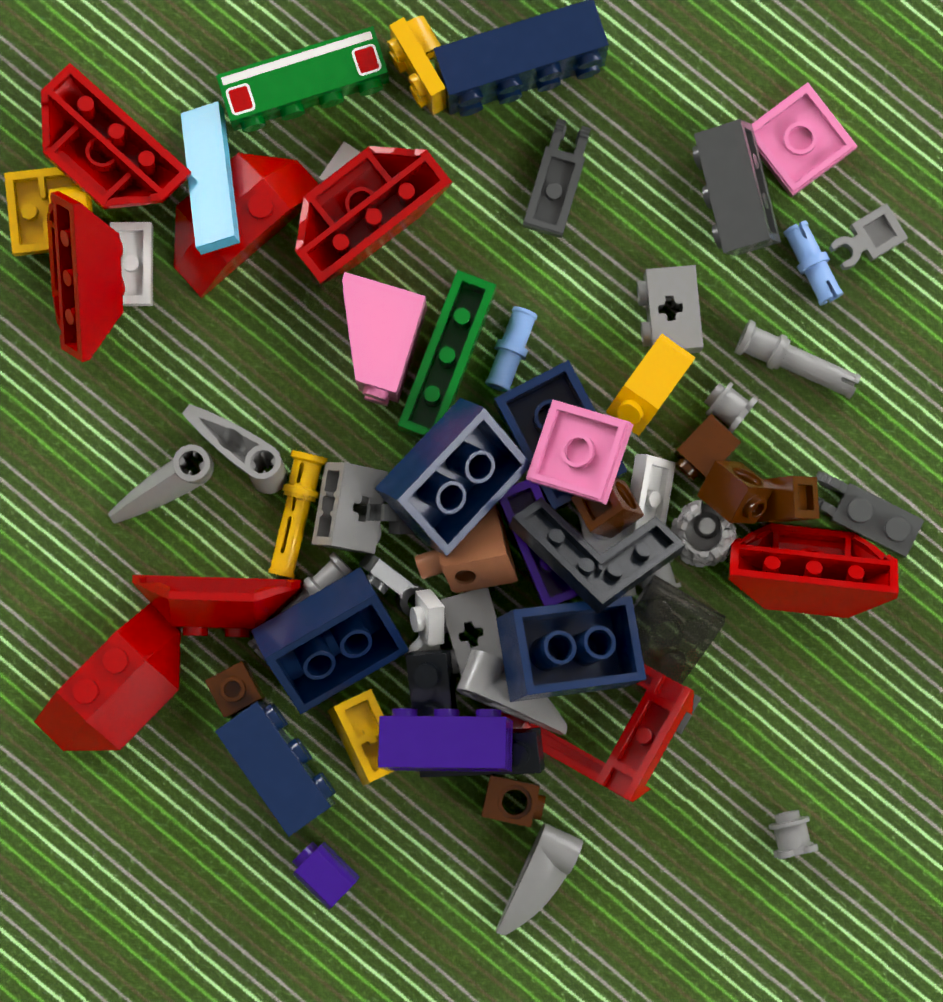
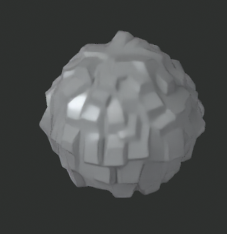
[671,500,737,567]

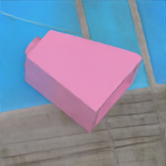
[342,272,427,406]

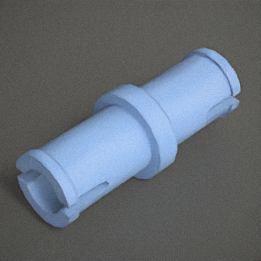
[783,220,844,306]
[485,306,538,392]

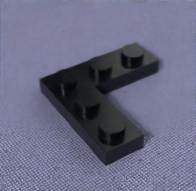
[508,497,686,614]
[405,650,545,777]

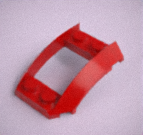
[501,664,694,803]

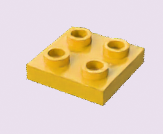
[387,16,447,116]
[4,167,93,257]

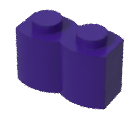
[292,841,360,910]

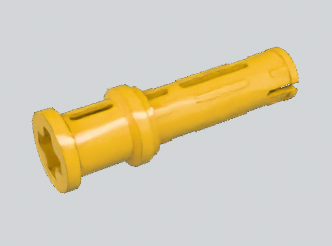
[268,450,328,578]

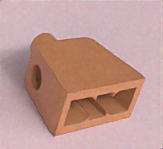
[415,504,518,593]

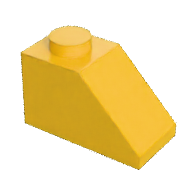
[605,334,696,436]

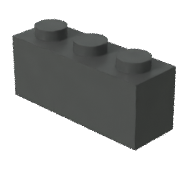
[693,119,781,256]

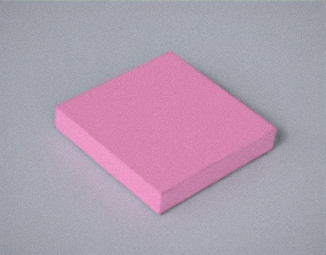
[752,82,858,198]
[526,400,633,505]

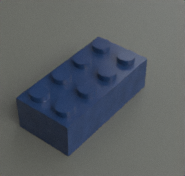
[434,0,609,116]

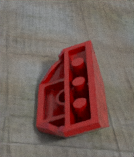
[41,63,191,209]
[295,146,452,285]
[174,153,319,299]
[47,191,125,362]
[729,523,899,618]
[132,575,303,638]
[34,603,181,751]

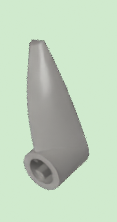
[182,404,288,494]
[108,445,214,524]
[456,650,567,735]
[496,823,583,935]

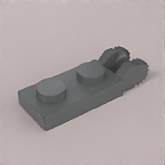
[523,119,591,238]
[816,471,924,558]

